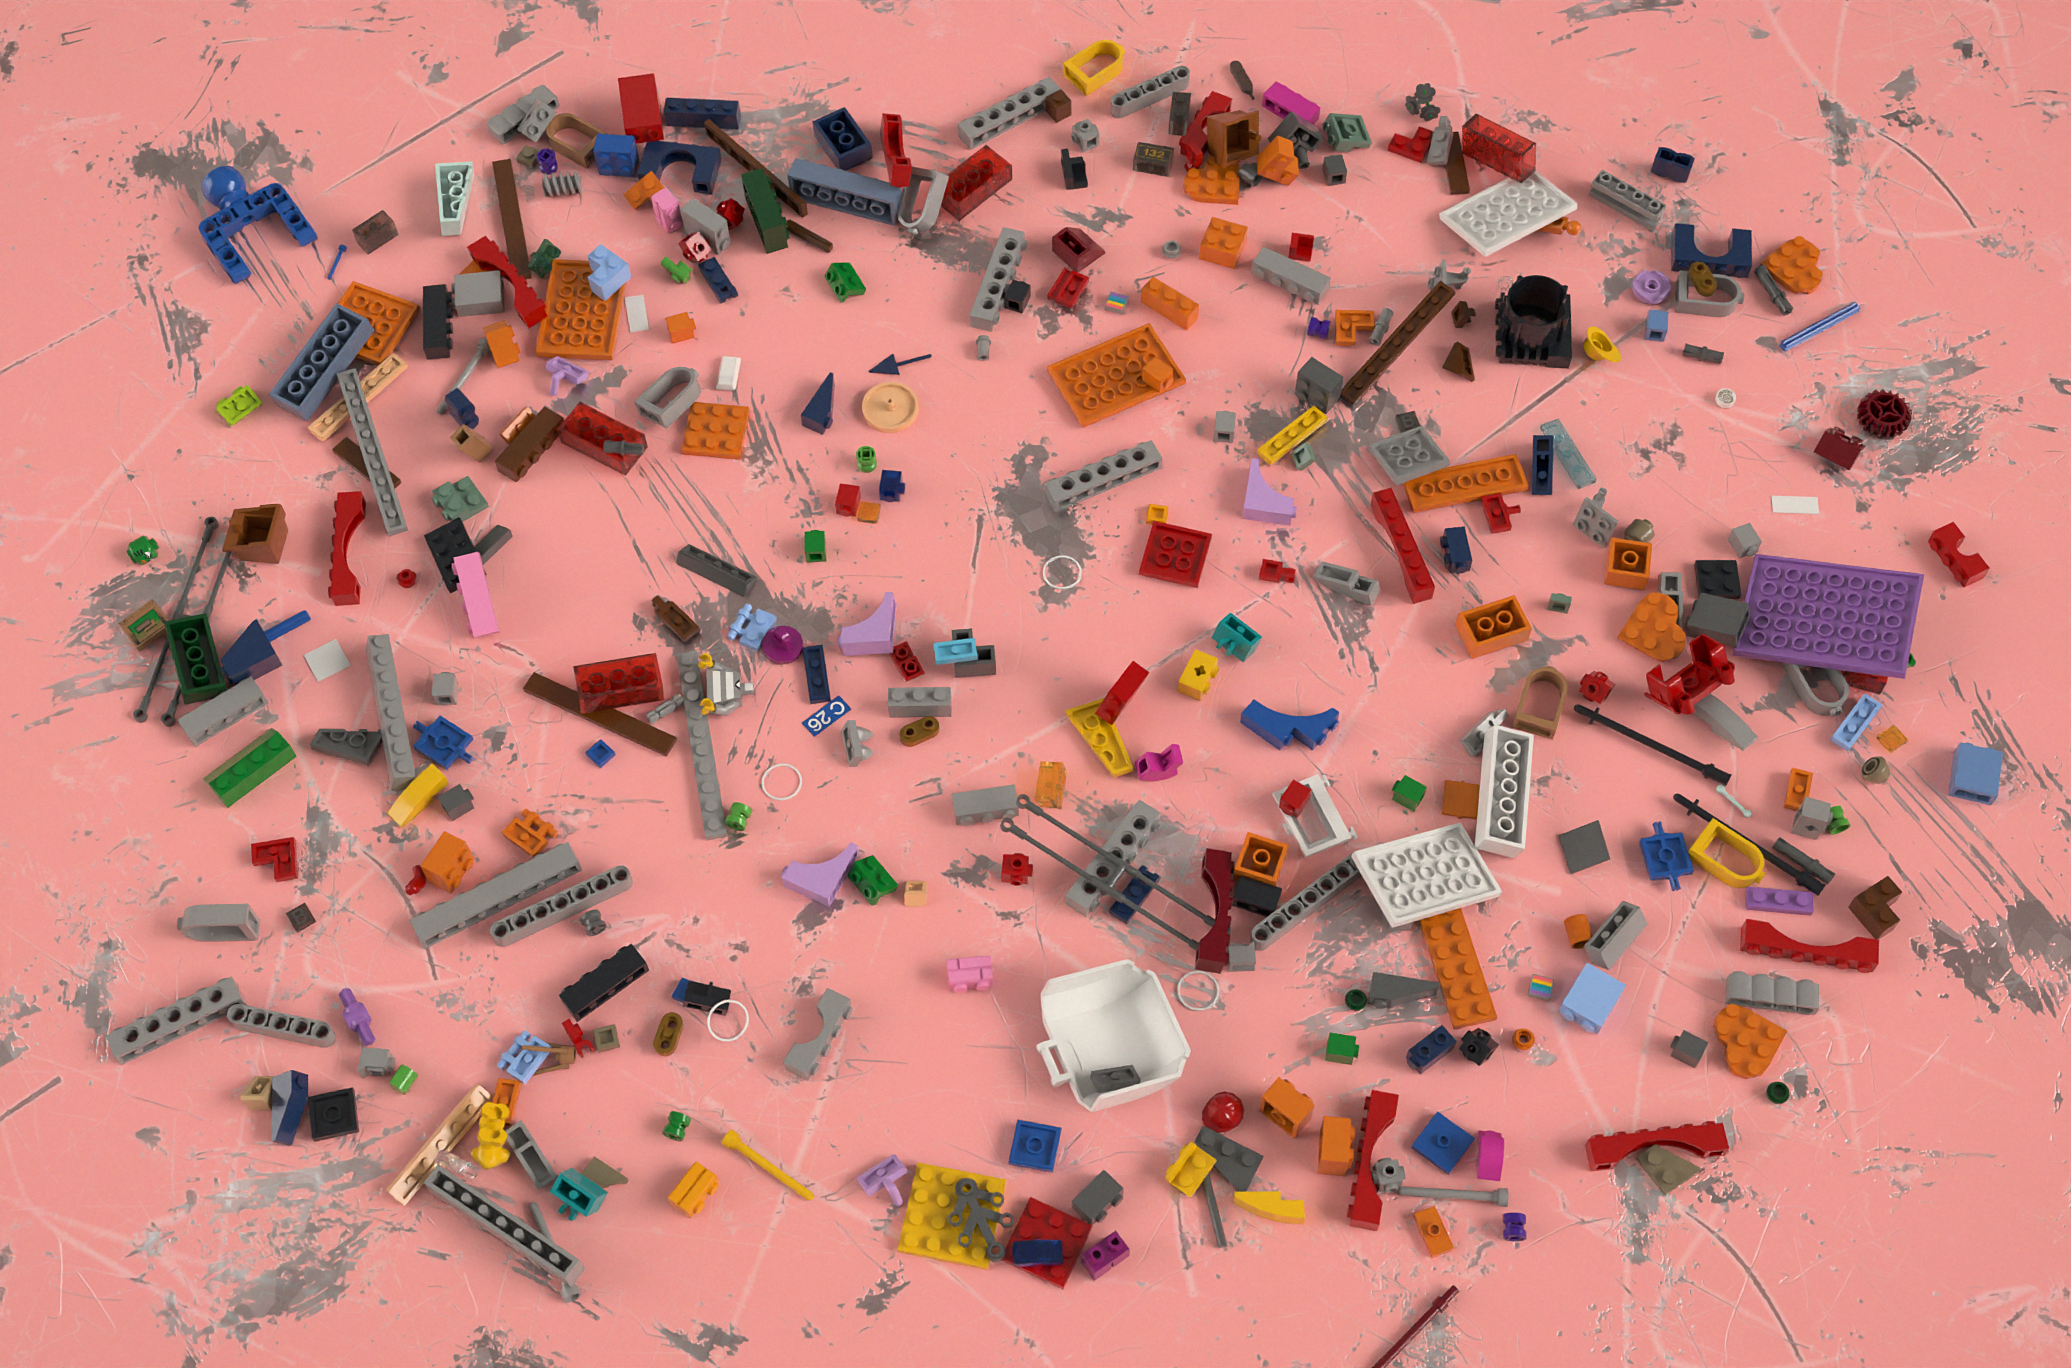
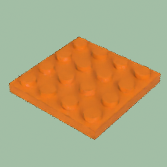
[338,281,420,366]

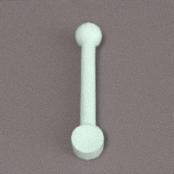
[1716,785,1752,818]

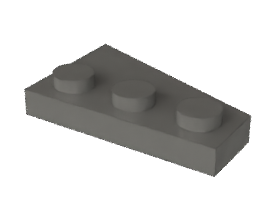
[310,729,382,766]
[1194,1126,1264,1192]

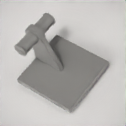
[1428,259,1471,291]
[1573,487,1618,548]

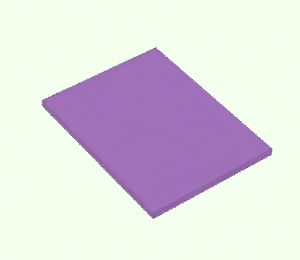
[1733,554,1924,679]

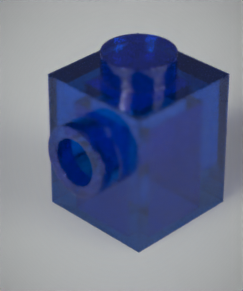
[879,470,905,502]

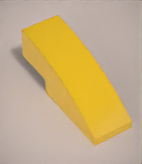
[388,763,449,828]
[1233,1191,1305,1224]

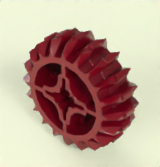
[1857,389,1912,440]

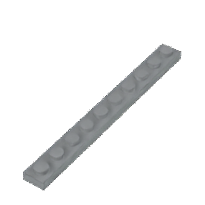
[337,368,408,536]
[676,651,727,841]

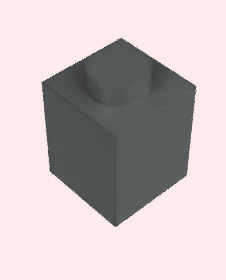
[1322,154,1347,186]
[438,784,474,821]
[1670,1030,1709,1068]

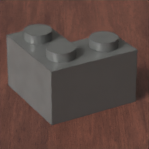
[1267,111,1324,152]
[952,628,996,678]

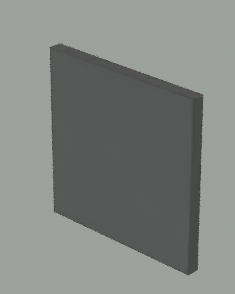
[1559,820,1610,874]

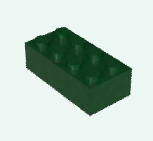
[741,168,790,254]
[164,613,226,705]

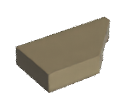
[581,1156,629,1188]

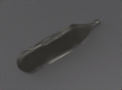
[1230,60,1255,100]

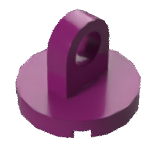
[762,626,803,664]

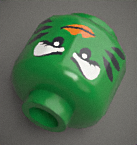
[126,535,159,565]

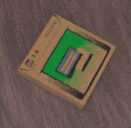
[119,599,169,652]

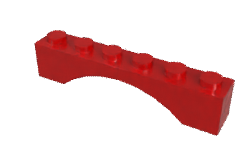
[880,113,912,188]
[467,235,548,329]
[1370,487,1435,604]
[328,491,366,606]
[1740,919,1879,973]
[1347,1090,1399,1231]
[1585,1121,1729,1172]

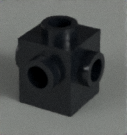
[1459,1027,1499,1066]

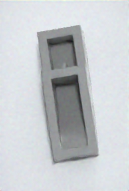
[1313,561,1381,605]
[1658,572,1683,630]
[1694,693,1758,751]
[505,1120,558,1190]

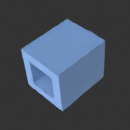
[1644,310,1669,342]

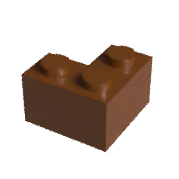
[1848,876,1902,940]

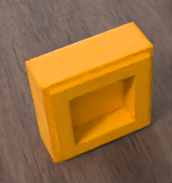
[1146,504,1169,525]

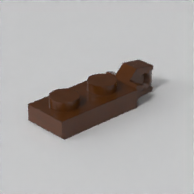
[651,595,700,643]

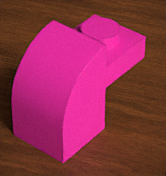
[1135,744,1183,781]
[1476,1130,1504,1181]

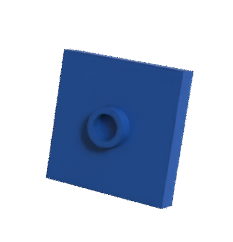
[1411,1111,1475,1175]
[1008,1119,1062,1173]

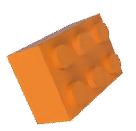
[1455,595,1532,659]

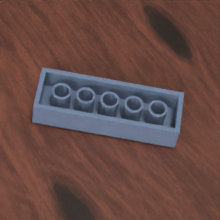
[787,158,902,226]
[269,303,375,422]

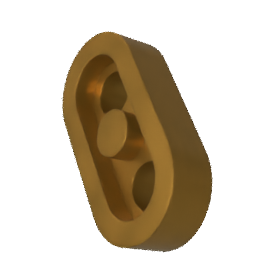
[1688,262,1717,297]
[900,716,940,747]
[653,1012,684,1056]

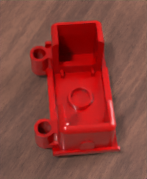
[1644,634,1735,715]

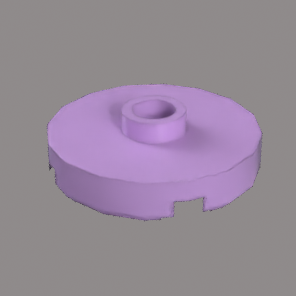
[1632,270,1671,304]

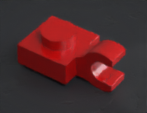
[1184,140,1203,172]
[1259,559,1296,583]
[562,1019,594,1058]

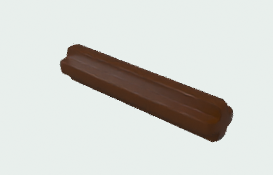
[787,219,833,253]

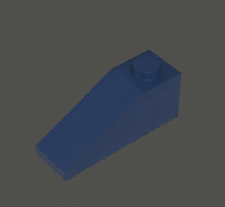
[801,372,835,435]
[1532,435,1554,495]
[272,1070,308,1146]

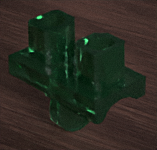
[527,239,562,278]

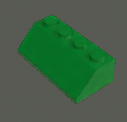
[203,728,297,808]

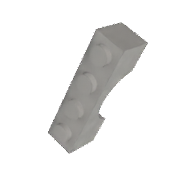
[783,987,853,1081]

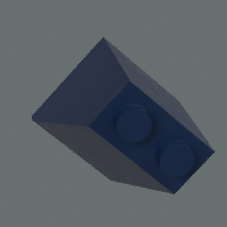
[221,619,283,685]

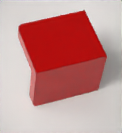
[1288,232,1314,262]

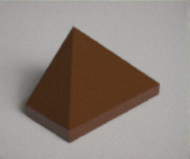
[1442,341,1475,382]

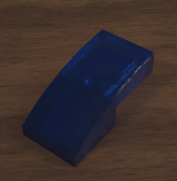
[1012,1240,1063,1267]

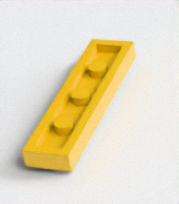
[1257,406,1328,466]

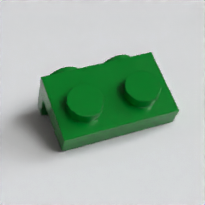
[825,262,867,303]
[847,855,899,906]

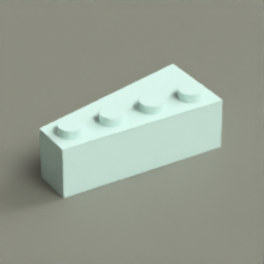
[435,161,474,236]

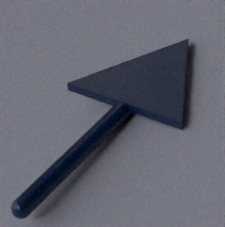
[869,354,932,375]

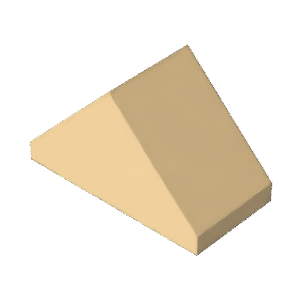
[241,1076,274,1111]

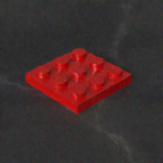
[1139,521,1212,588]
[1002,1197,1093,1289]

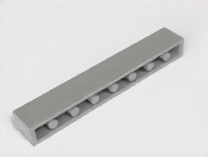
[366,634,416,791]
[410,842,582,949]
[424,1165,585,1287]

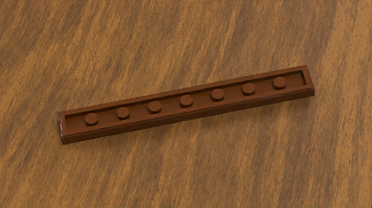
[704,119,808,217]
[492,158,532,279]
[1340,281,1455,407]
[523,672,677,757]

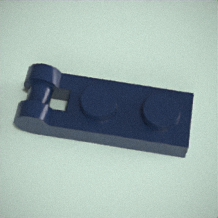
[698,257,738,304]
[1109,865,1161,925]

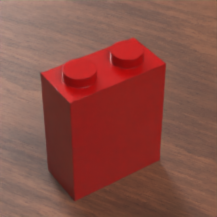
[1095,661,1150,725]

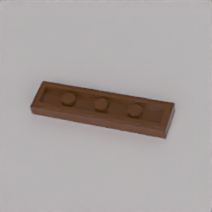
[1445,131,1470,195]
[332,437,402,488]

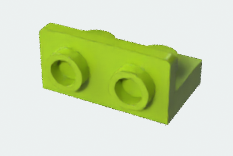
[216,385,263,427]

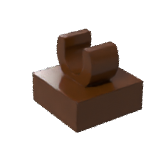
[1451,301,1476,328]

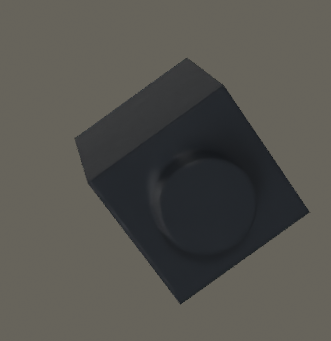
[1005,280,1031,314]

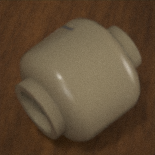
[1624,519,1655,543]

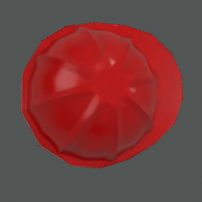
[1202,1091,1245,1133]

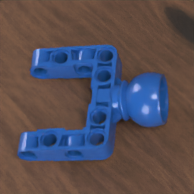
[198,166,318,284]

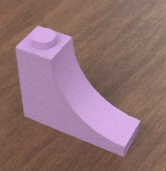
[1243,458,1297,525]
[838,592,897,656]
[781,842,859,907]

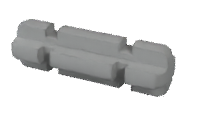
[646,694,684,724]

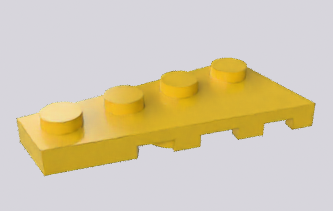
[1065,698,1134,778]

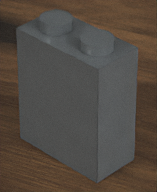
[1685,593,1751,648]

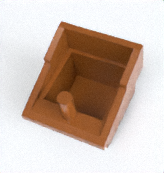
[1207,110,1262,167]
[222,504,288,564]

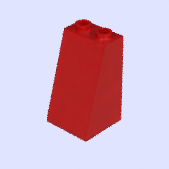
[618,73,664,144]

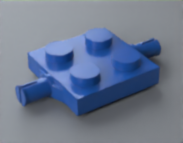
[413,715,474,770]
[1639,821,1694,891]

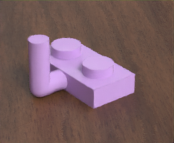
[545,356,589,396]
[856,1154,907,1206]

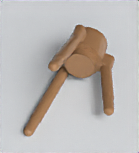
[522,1042,576,1076]

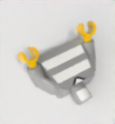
[698,653,754,716]

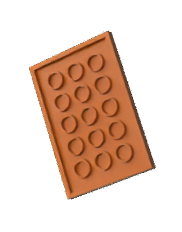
[535,259,626,360]
[1047,323,1186,428]

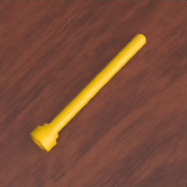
[721,1129,814,1201]

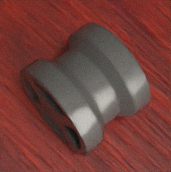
[580,909,607,936]

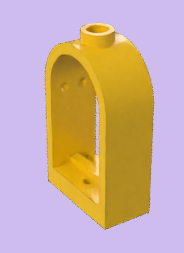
[1063,40,1125,96]
[1688,818,1766,888]

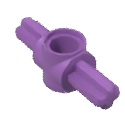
[339,988,376,1046]

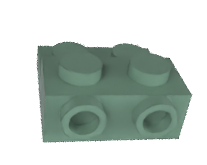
[1322,113,1372,152]
[431,476,489,522]

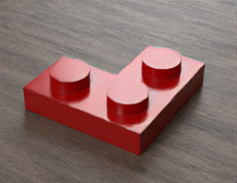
[1387,126,1434,163]
[251,837,298,882]

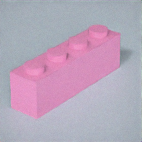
[452,552,500,638]

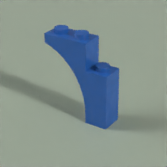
[1240,699,1339,751]

